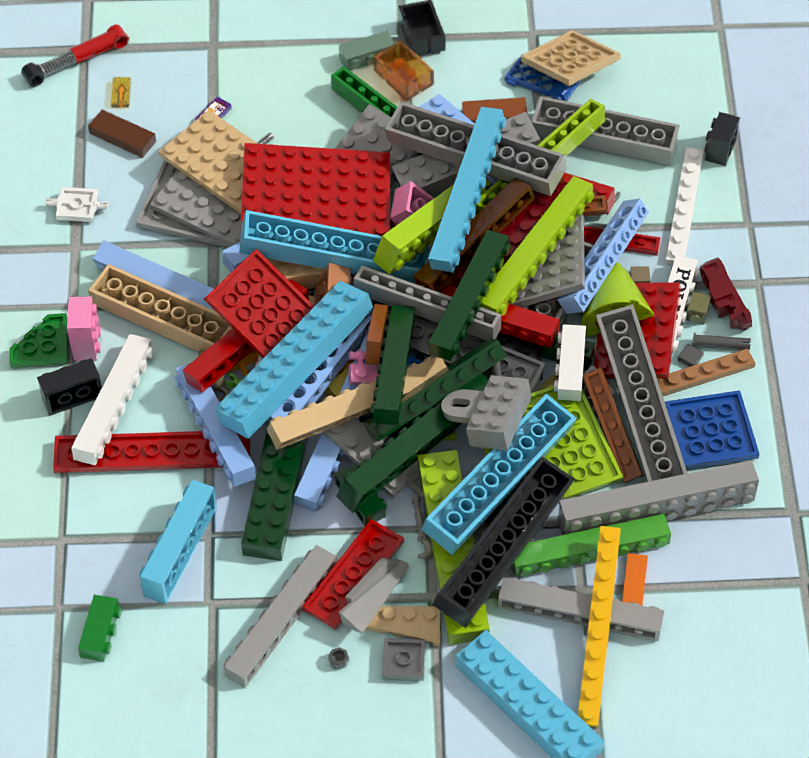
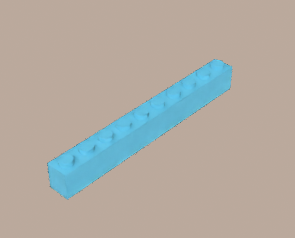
[428,107,506,272]

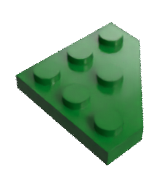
[10,313,68,368]

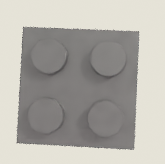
[382,638,425,680]

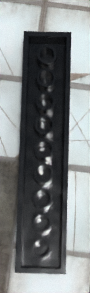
[432,456,575,629]

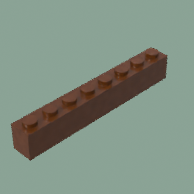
[413,178,535,292]

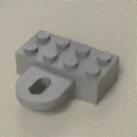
[441,375,532,450]

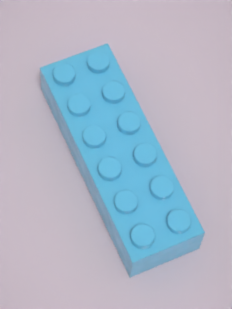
[139,479,217,604]

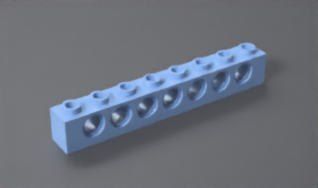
[558,198,649,314]
[268,315,372,424]

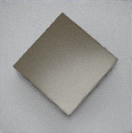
[630,266,651,283]

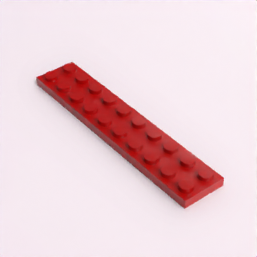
[53,431,250,473]

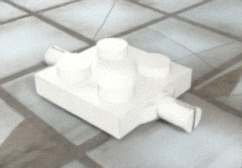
[46,187,108,222]

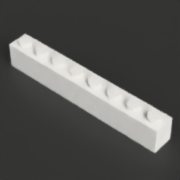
[72,334,154,465]

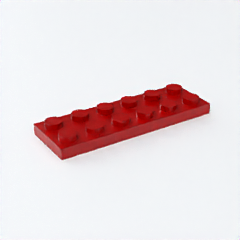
[302,519,404,630]

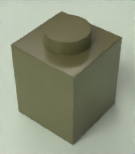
[686,292,711,324]

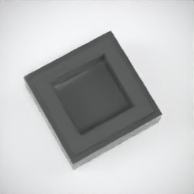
[677,344,704,367]

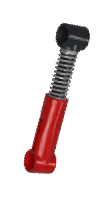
[21,24,129,87]

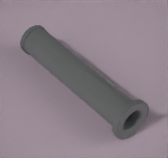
[692,333,751,350]

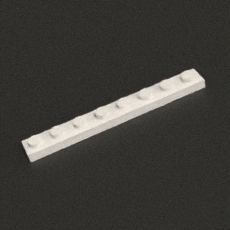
[665,147,704,265]

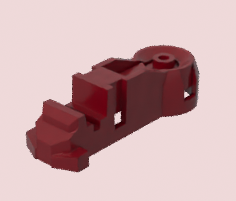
[700,257,752,330]

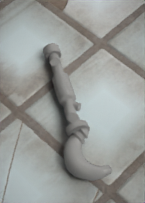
[412,496,433,559]

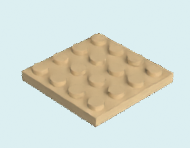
[521,30,620,86]

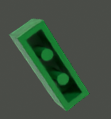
[78,595,122,662]

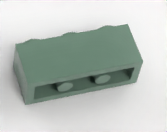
[339,31,395,70]

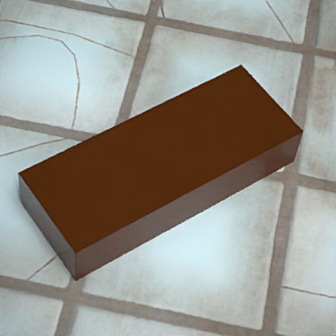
[88,109,156,158]

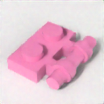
[348,350,380,385]

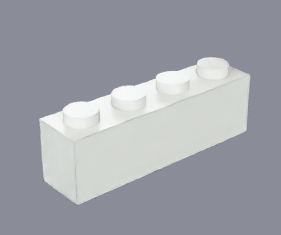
[554,325,586,401]

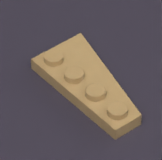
[365,606,440,646]

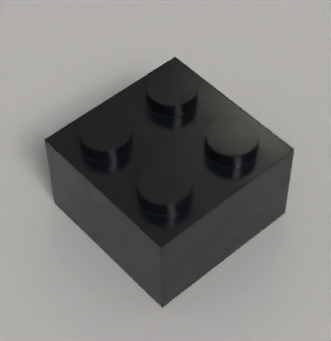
[704,112,740,166]

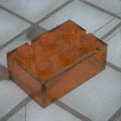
[373,40,434,101]

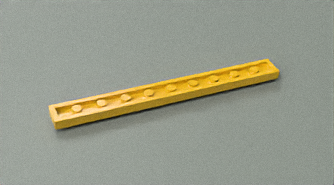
[578,526,621,728]

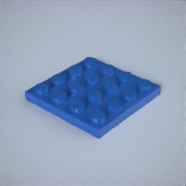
[665,390,760,469]

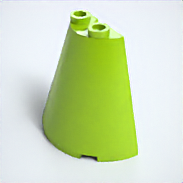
[580,263,654,338]

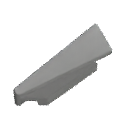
[339,557,409,633]

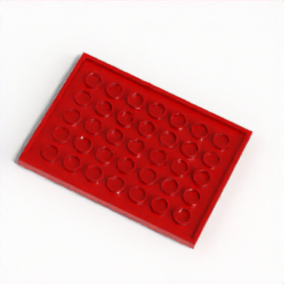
[240,143,390,236]

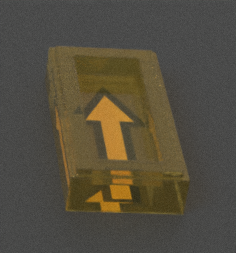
[111,77,131,108]

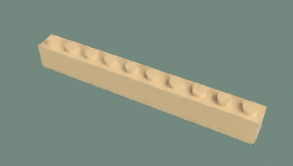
[266,356,446,450]

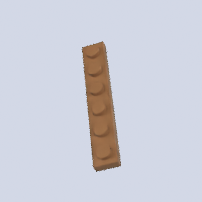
[657,348,756,397]

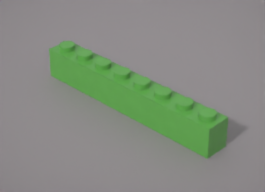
[512,514,671,577]

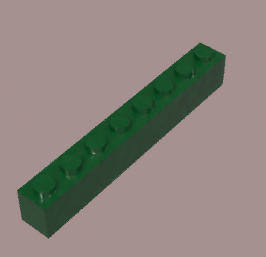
[429,230,511,361]
[371,305,415,425]
[363,338,507,442]

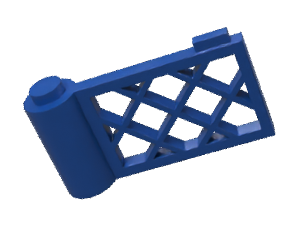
[505,56,583,101]

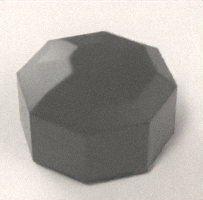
[328,647,349,669]

